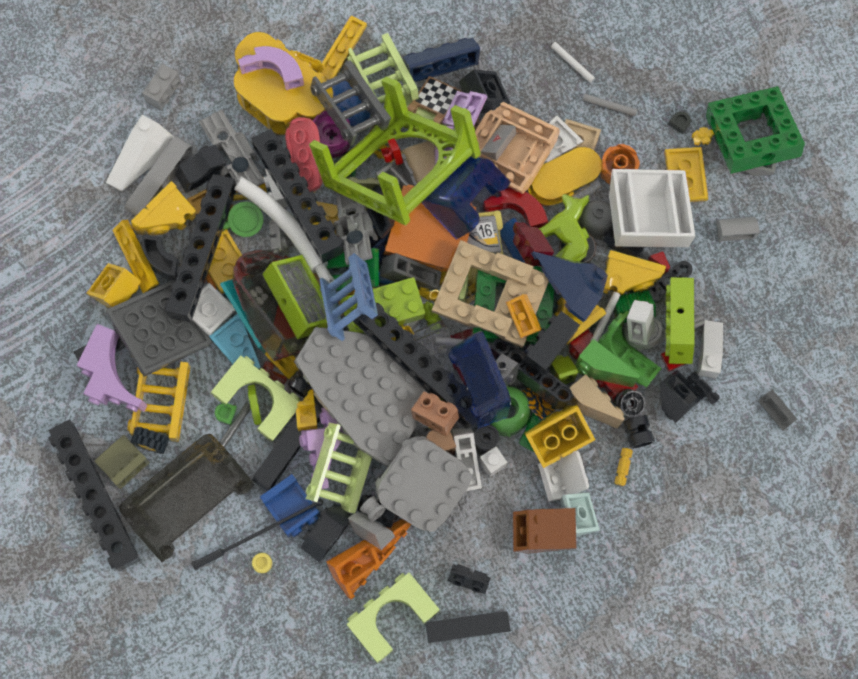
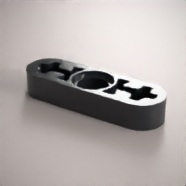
[648,261,693,303]

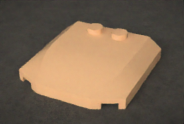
[466,102,560,194]

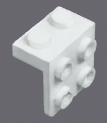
[538,451,589,502]

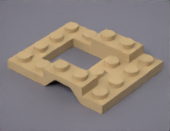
[432,240,549,348]

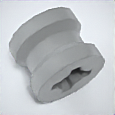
[360,496,386,522]

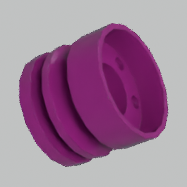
[313,111,350,158]

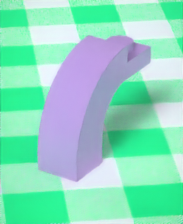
[238,46,304,90]

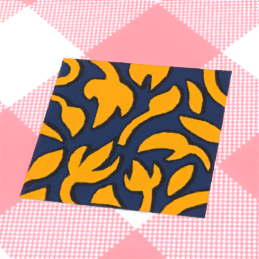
[522,387,556,420]

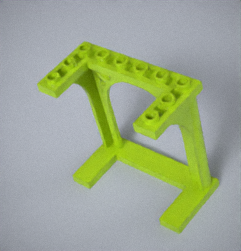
[309,77,481,226]

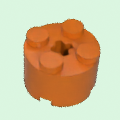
[600,144,640,185]

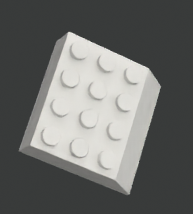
[609,169,695,247]

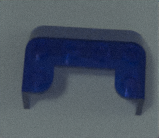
[422,156,511,240]

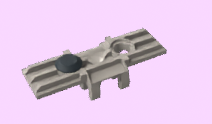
[199,109,265,186]
[333,196,378,265]

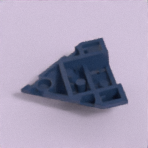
[531,251,608,322]

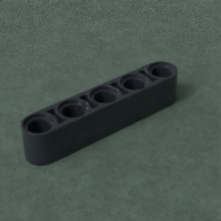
[489,338,572,410]

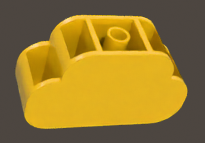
[234,32,333,135]

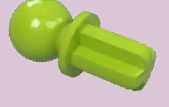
[423,301,442,330]

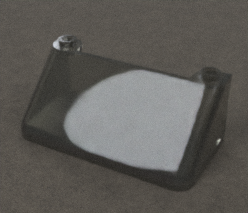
[119,434,255,562]

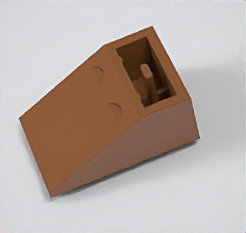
[513,508,576,554]

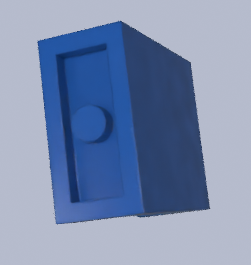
[260,474,320,538]

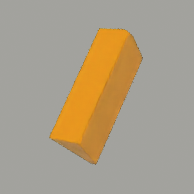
[506,294,542,338]

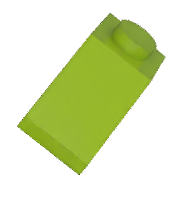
[549,355,578,384]

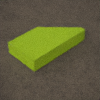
[247,384,262,425]

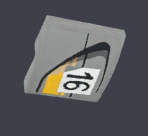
[467,216,501,254]

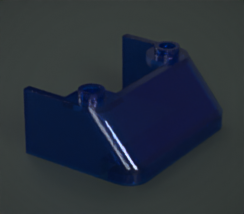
[448,331,511,428]

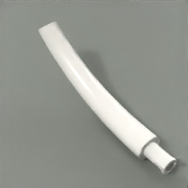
[235,176,334,283]

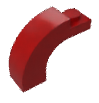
[483,188,548,229]

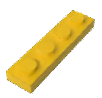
[316,15,367,80]
[112,219,159,293]

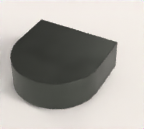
[668,112,691,134]

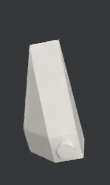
[106,115,174,192]

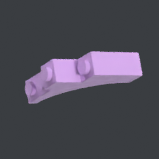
[76,324,147,412]
[299,408,347,489]

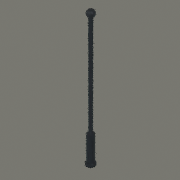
[191,498,323,571]

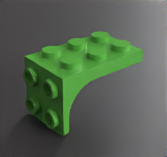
[598,310,662,388]

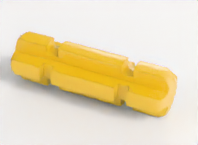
[294,51,323,71]
[614,448,633,486]

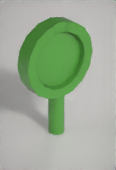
[209,201,264,237]

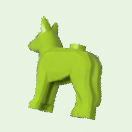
[539,194,590,262]

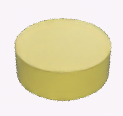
[252,553,272,574]

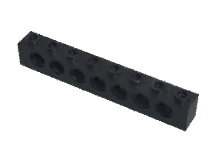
[251,128,344,264]
[165,174,236,323]
[353,302,487,429]
[48,419,141,572]

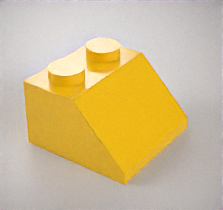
[86,263,141,308]

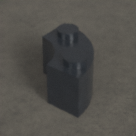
[175,144,226,193]
[142,235,180,282]
[301,503,351,562]

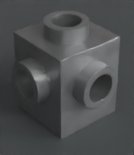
[487,354,518,390]

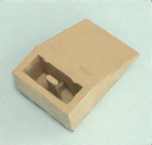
[569,375,625,429]

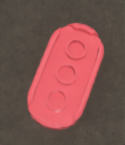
[285,117,323,192]

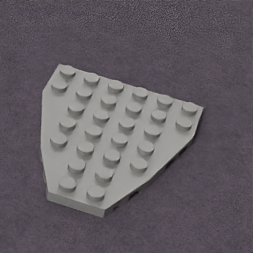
[294,327,448,467]

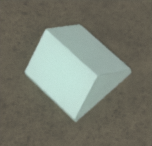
[559,493,600,537]

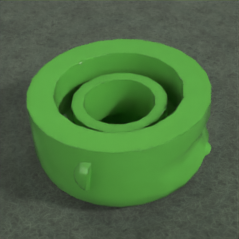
[482,386,531,437]

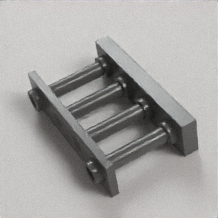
[310,60,391,146]

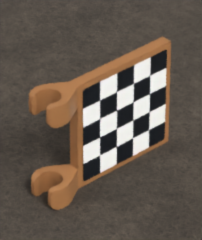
[407,76,462,125]

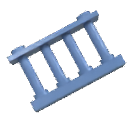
[319,253,378,341]

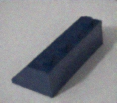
[403,38,480,82]

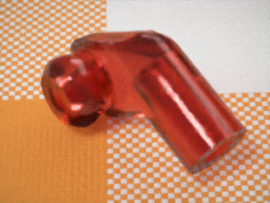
[262,361,287,385]

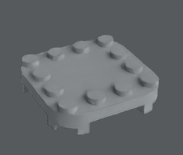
[375,436,472,532]

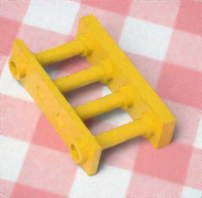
[127,362,191,442]

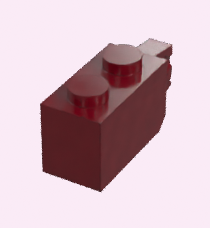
[513,222,554,266]

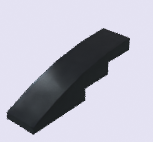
[425,611,511,643]

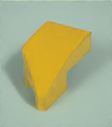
[296,389,318,431]

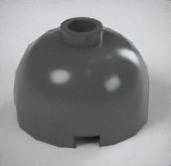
[578,200,613,238]

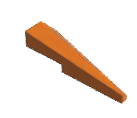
[326,519,412,600]

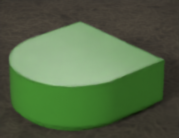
[214,403,237,425]

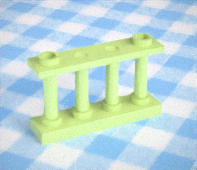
[347,33,419,104]
[306,423,372,514]

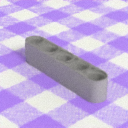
[125,136,193,216]

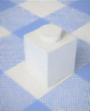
[479,447,507,477]

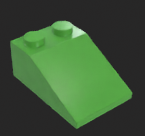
[575,339,641,387]

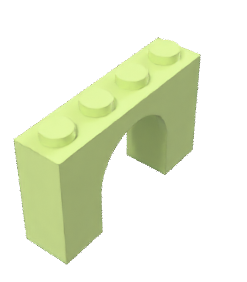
[210,355,300,442]
[347,573,440,664]

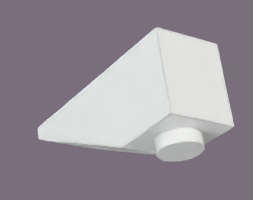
[697,320,723,378]
[451,427,482,491]

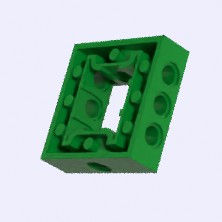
[706,86,805,174]
[471,266,554,347]

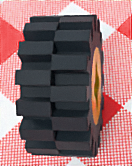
[130,427,169,454]

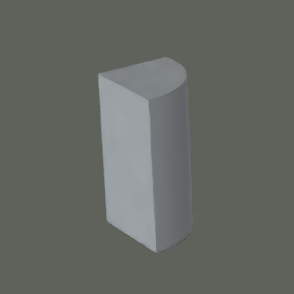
[716,217,760,242]
[348,513,395,550]

